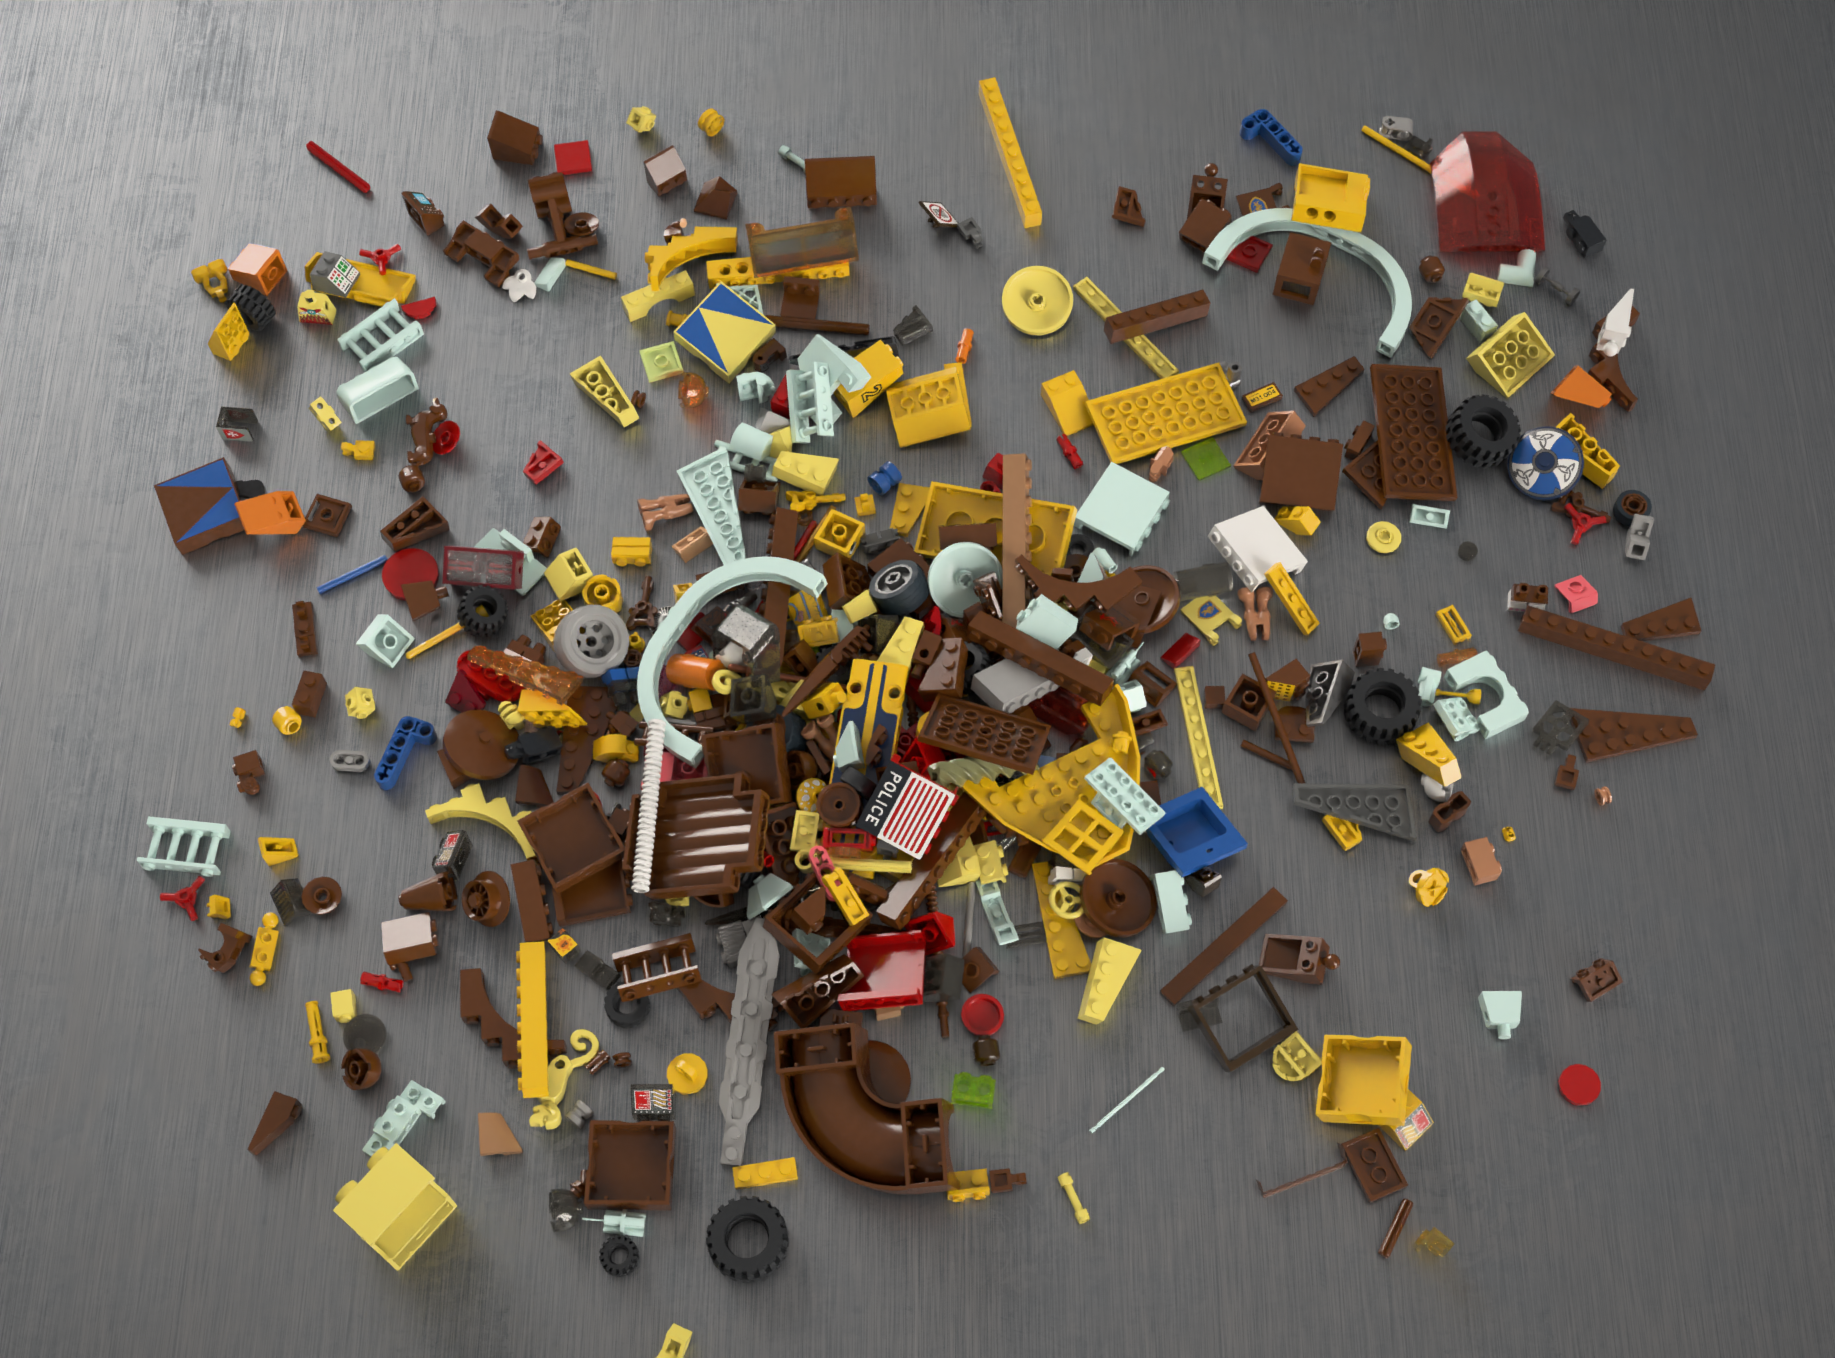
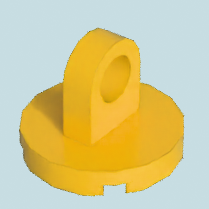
[1409,868,1449,907]
[667,1053,708,1095]

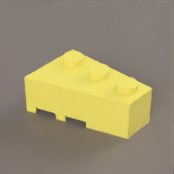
[772,451,839,496]

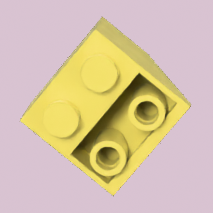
[544,547,593,601]

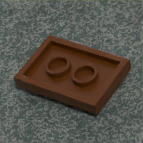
[1341,1128,1408,1203]

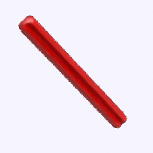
[306,141,371,193]

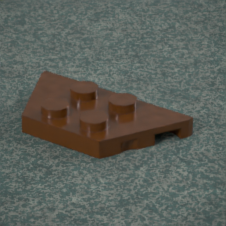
[1409,297,1469,359]

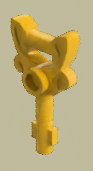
[785,491,846,512]

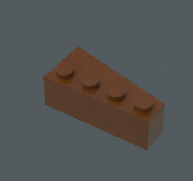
[510,859,554,943]

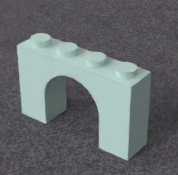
[1444,650,1529,740]

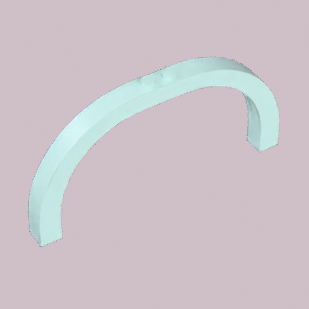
[1202,208,1412,358]
[637,557,828,769]

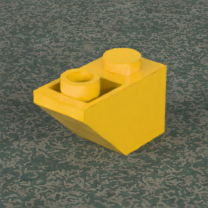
[1274,506,1320,536]

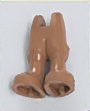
[637,494,694,531]
[1237,587,1273,641]
[801,713,838,763]

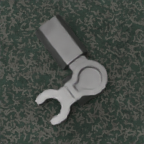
[1220,361,1242,389]

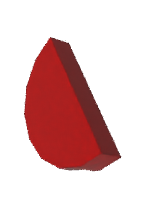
[401,296,436,319]

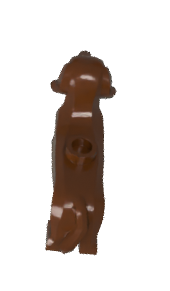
[406,398,448,467]

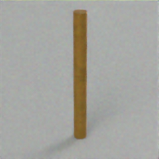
[795,505,836,562]

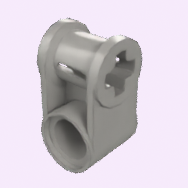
[1378,116,1413,141]

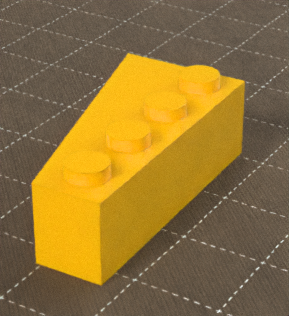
[1556,413,1620,489]

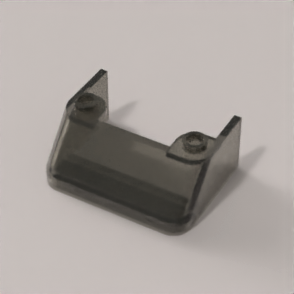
[711,605,780,688]

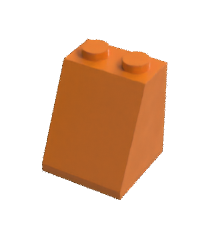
[228,244,287,296]
[1551,365,1612,408]

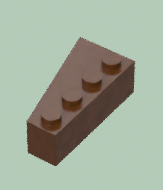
[771,954,864,1028]

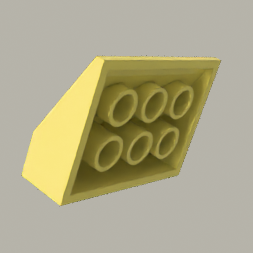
[1466,312,1555,398]

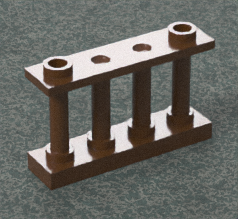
[612,933,702,1002]

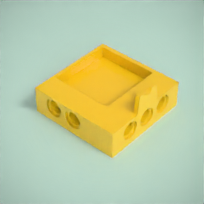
[1291,163,1370,232]

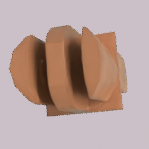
[1149,446,1173,483]

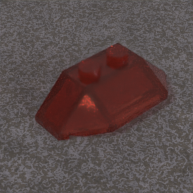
[1028,686,1090,735]

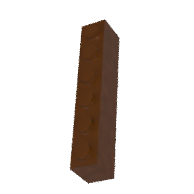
[1103,289,1211,344]

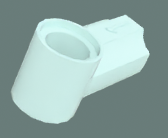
[1418,667,1441,707]

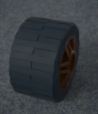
[745,704,809,752]

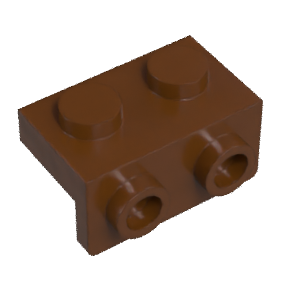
[523,516,561,557]
[846,872,888,906]

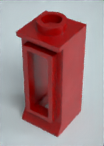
[822,827,877,852]

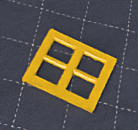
[1042,799,1124,875]

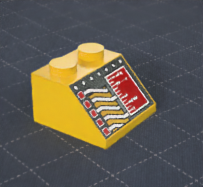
[1378,1089,1434,1151]

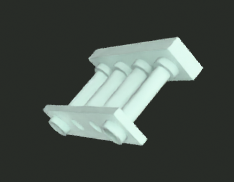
[337,298,424,372]
[786,362,834,444]
[137,816,231,877]

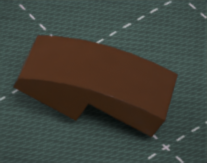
[865,724,888,768]

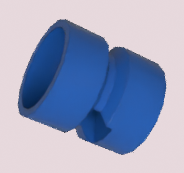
[867,461,902,496]

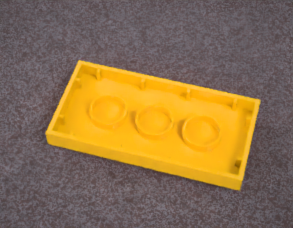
[914,481,1077,576]

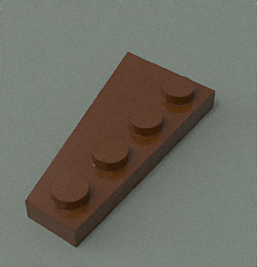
[1294,356,1365,417]
[1621,598,1702,641]

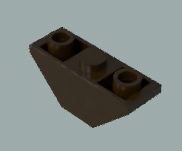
[1183,866,1222,897]

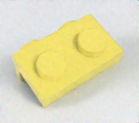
[1462,273,1504,307]
[974,840,1009,885]

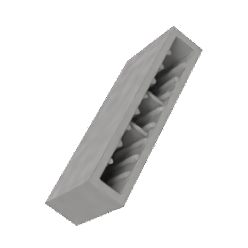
[971,649,1060,713]

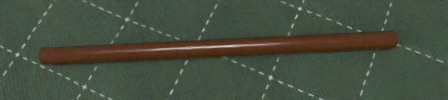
[1248,652,1306,783]

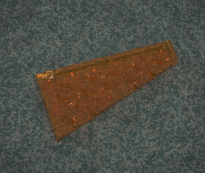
[467,646,584,706]

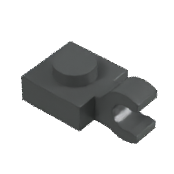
[957,217,983,249]
[877,839,899,860]

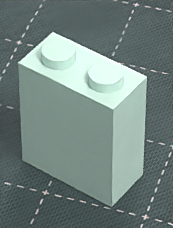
[1016,594,1078,650]

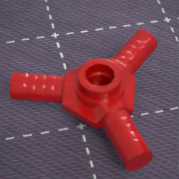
[359,244,401,276]
[1564,503,1606,545]
[160,876,205,921]

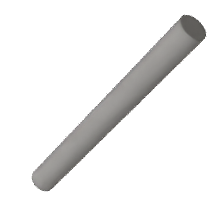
[962,882,976,958]

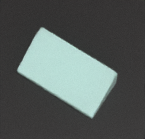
[534,258,566,292]
[1409,504,1450,529]

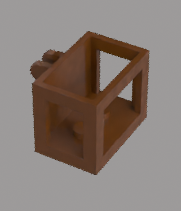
[1273,232,1331,305]

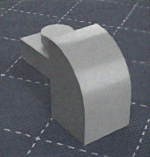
[1625,514,1654,560]

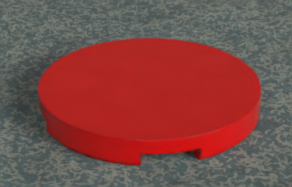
[382,548,439,601]

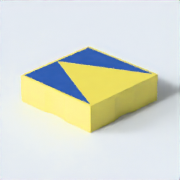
[674,281,776,384]

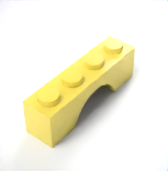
[621,270,695,322]

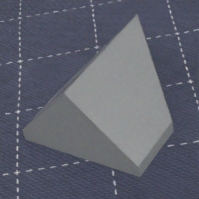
[755,407,790,434]

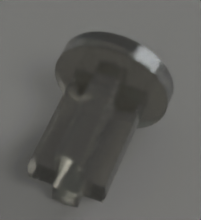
[998,836,1017,852]

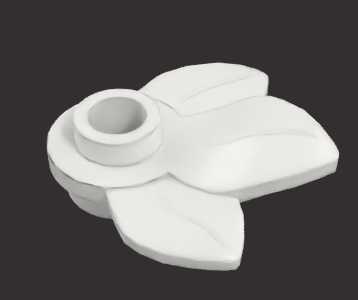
[502,269,536,302]

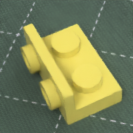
[790,810,823,852]

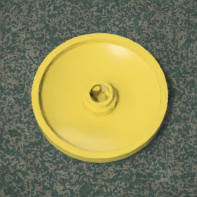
[1002,266,1073,335]

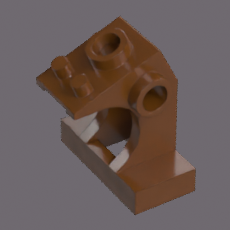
[198,923,253,973]

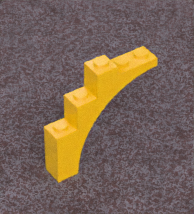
[645,226,738,291]

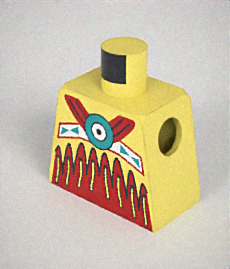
[297,290,337,325]

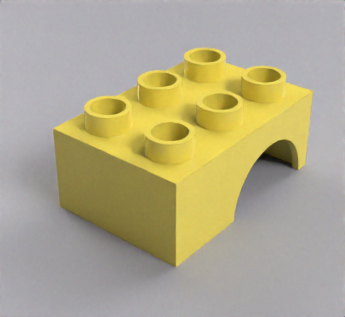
[333,1143,457,1271]

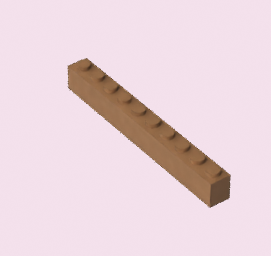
[1002,453,1032,628]

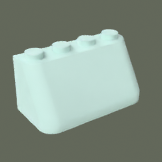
[336,357,419,424]

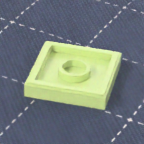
[639,341,684,383]

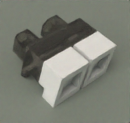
[1048,852,1086,886]

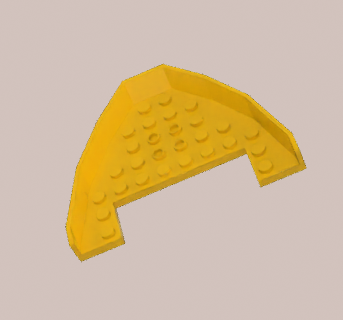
[961,684,1141,867]

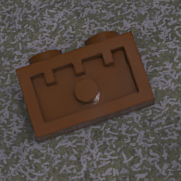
[1571,958,1623,1002]

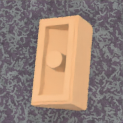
[672,526,713,563]

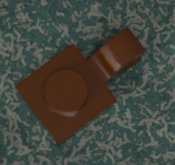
[1554,754,1579,790]
[989,1168,1027,1193]

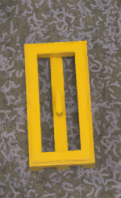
[1435,605,1472,645]

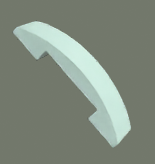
[975,880,1019,946]

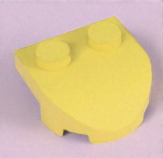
[1272,1031,1322,1081]

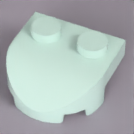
[736,372,776,404]

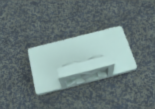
[474,528,547,596]
[1084,758,1165,835]

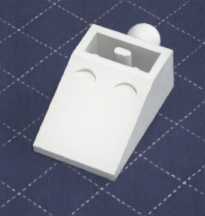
[1596,289,1634,357]

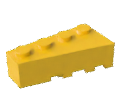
[1396,722,1461,787]

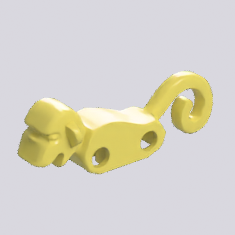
[712,670,797,707]
[529,1029,600,1130]

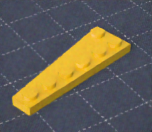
[1032,861,1091,979]

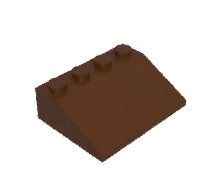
[805,156,877,208]

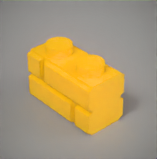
[611,537,652,567]

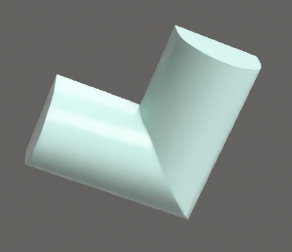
[1497,249,1536,287]

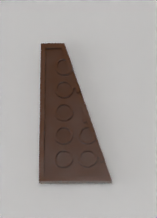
[1342,440,1387,510]
[556,685,627,795]
[1566,708,1698,763]

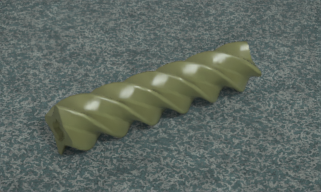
[928,757,1040,788]

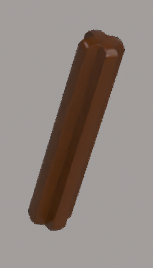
[1378,1198,1413,1258]

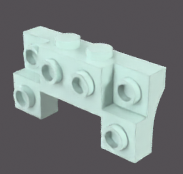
[362,1080,446,1157]

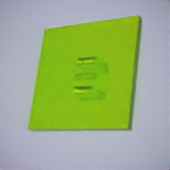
[1181,437,1231,481]

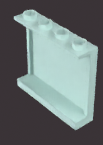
[1074,462,1170,557]

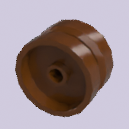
[816,782,864,828]

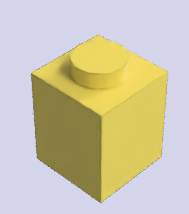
[330,989,358,1023]

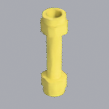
[1057,1172,1090,1224]

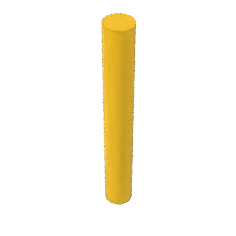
[565,259,617,280]

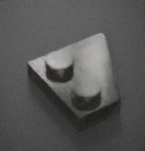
[893,305,933,346]

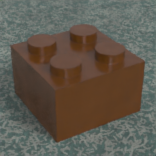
[1221,673,1276,731]

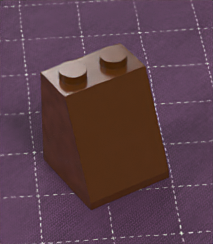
[487,110,543,165]

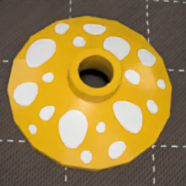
[796,778,827,813]

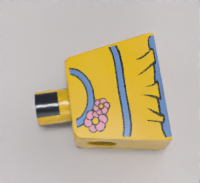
[787,590,828,625]

